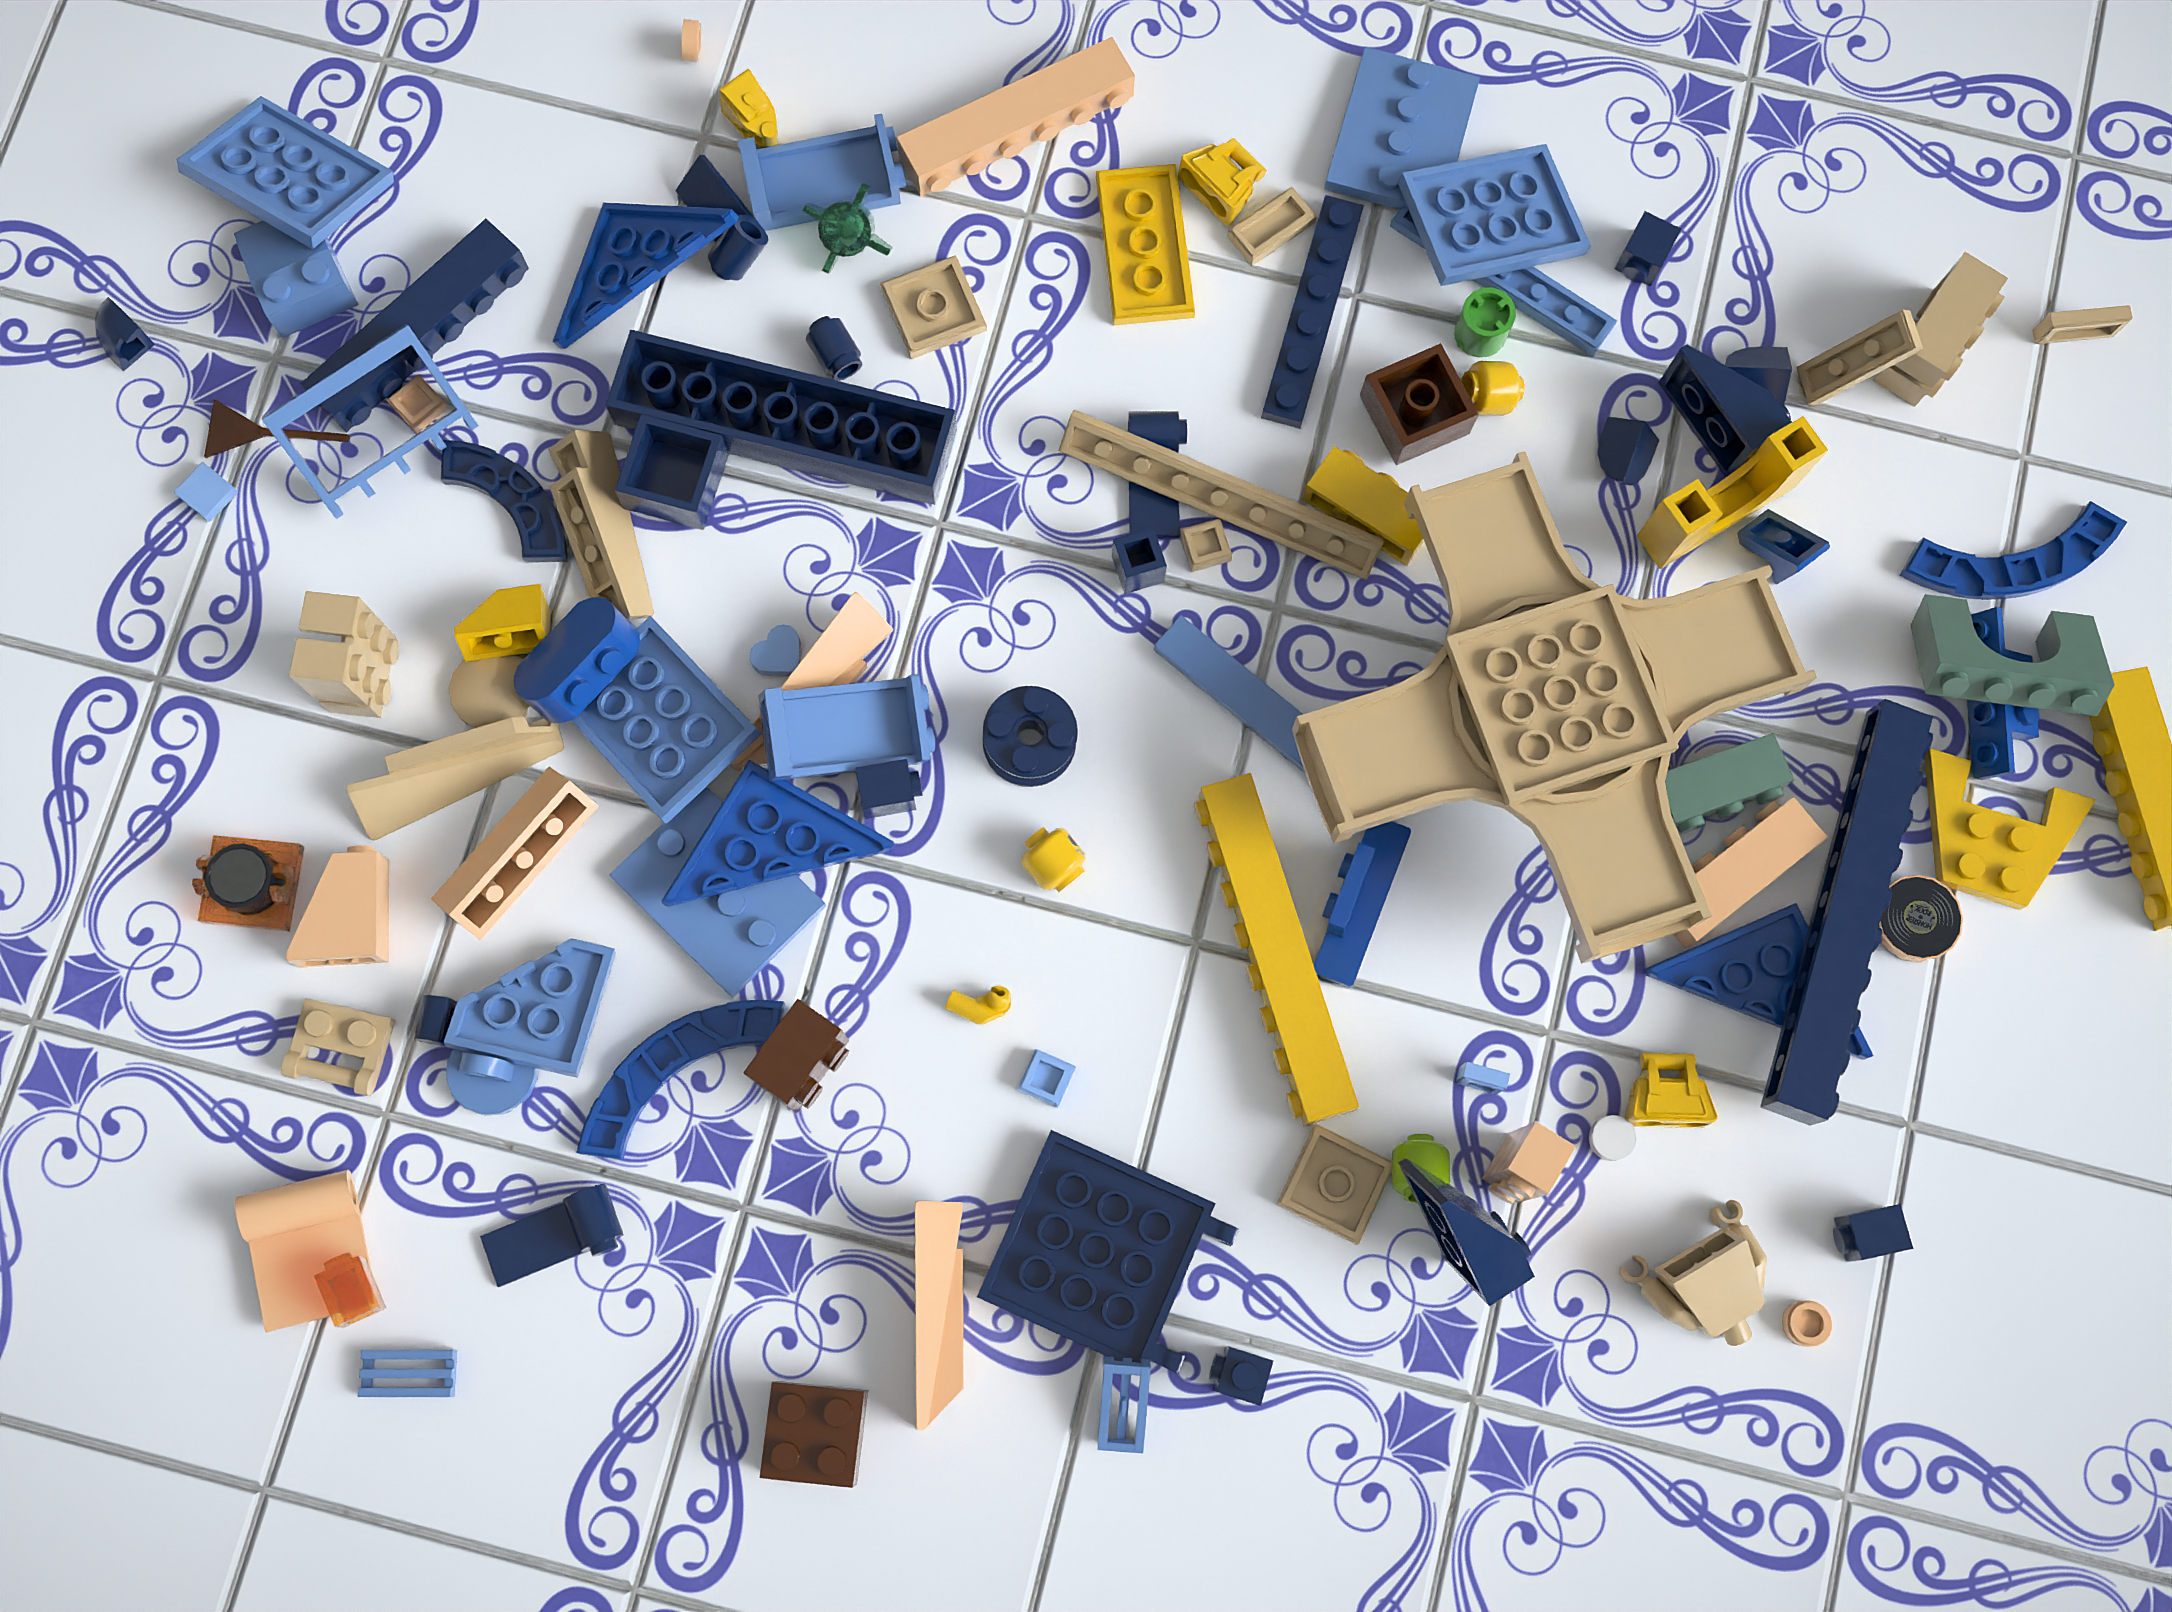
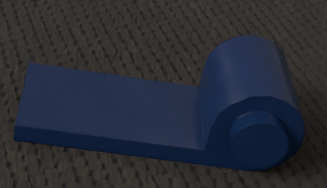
[675,155,769,281]
[1128,411,1187,538]
[480,1184,624,1288]

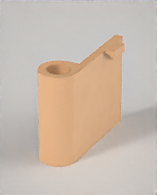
[235,1169,378,1333]

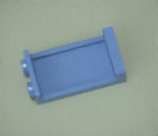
[738,113,906,231]
[758,674,935,782]

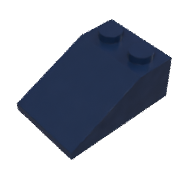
[1658,344,1792,478]
[1398,1158,1535,1306]

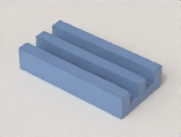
[358,1350,458,1397]
[1097,1356,1151,1454]

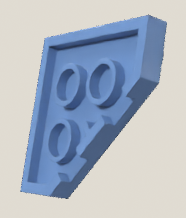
[444,938,616,1078]

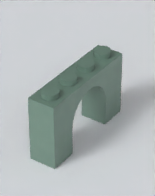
[1910,594,2115,716]

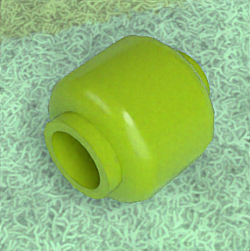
[1392,1134,1451,1204]

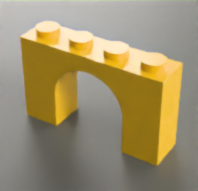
[1636,416,1828,569]

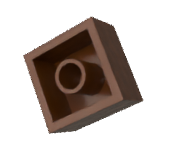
[1360,343,1479,466]
[743,998,850,1113]
[759,1381,869,1488]

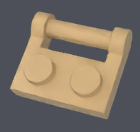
[281,998,396,1096]

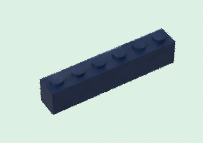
[300,218,529,433]

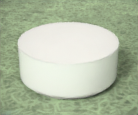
[1589,1115,1637,1161]

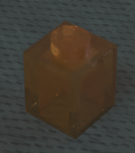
[314,1252,387,1328]

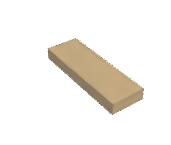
[1796,309,1923,406]

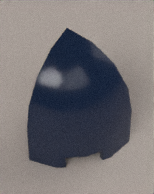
[95,297,155,372]
[1725,346,1792,405]
[1597,416,1659,486]

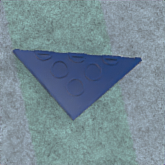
[552,202,739,349]
[661,760,895,907]
[1644,903,1874,1060]

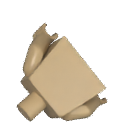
[1619,1200,1767,1346]

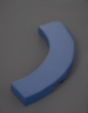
[1899,501,2127,600]
[576,1000,785,1160]

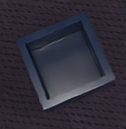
[615,414,729,530]

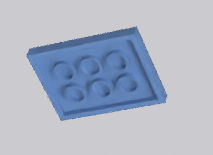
[1324,46,1480,212]
[176,96,394,249]
[1398,144,1591,286]
[571,616,762,824]
[609,787,826,999]

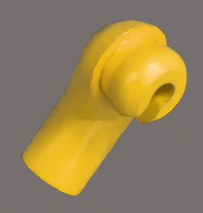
[945,985,1011,1025]

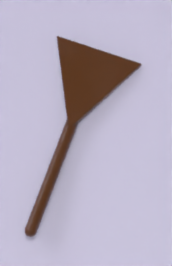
[204,399,350,458]

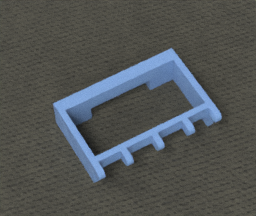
[262,324,479,519]

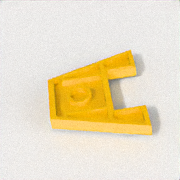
[1924,748,2096,910]

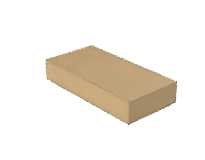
[1227,187,1317,266]
[2032,305,2133,344]

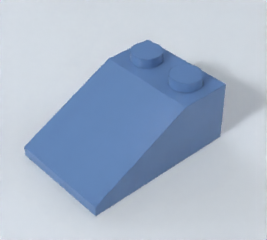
[234,220,359,338]

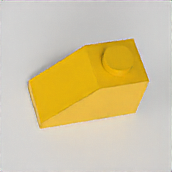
[454,584,551,662]

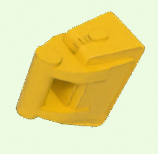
[719,68,778,148]
[1178,138,1267,226]
[1624,1052,1718,1128]

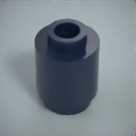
[806,316,862,381]

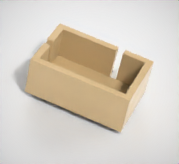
[1873,251,2008,407]
[289,591,399,718]

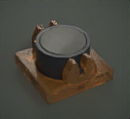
[192,835,305,932]

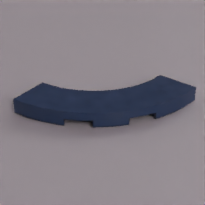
[441,440,567,563]

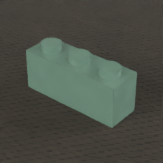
[1665,733,1795,834]

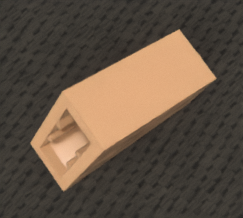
[286,845,389,968]

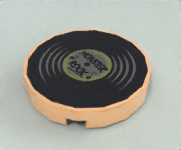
[1878,875,1963,963]

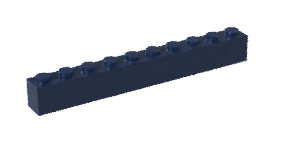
[1760,699,1933,1126]

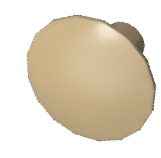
[449,655,530,728]

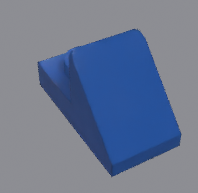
[1737,509,1830,585]

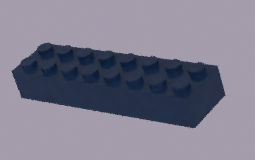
[605,329,957,505]

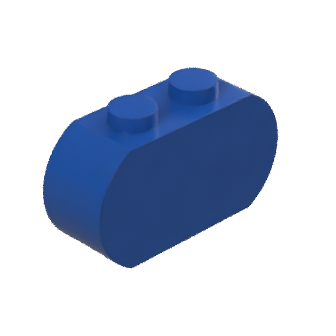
[514,597,640,724]

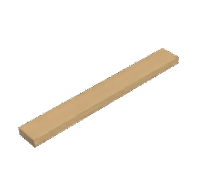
[1058,410,1384,580]

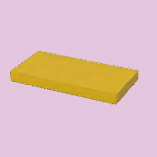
[1096,164,1195,326]

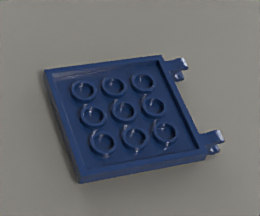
[977,1130,1240,1374]

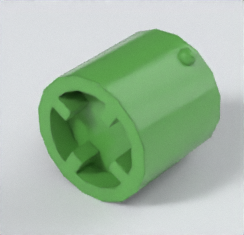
[1454,287,1516,357]

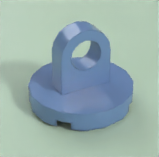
[446,1049,538,1116]

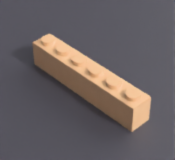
[897,37,1135,196]

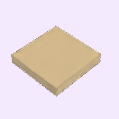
[880,255,987,359]
[1276,1123,1392,1245]

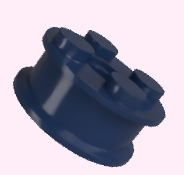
[982,686,1078,787]

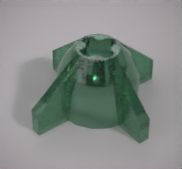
[802,183,893,274]

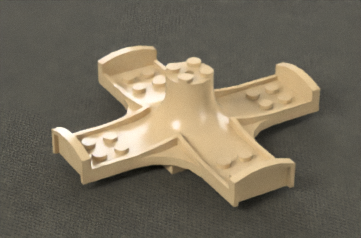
[1292,451,1817,964]

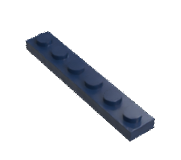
[1261,195,1364,429]

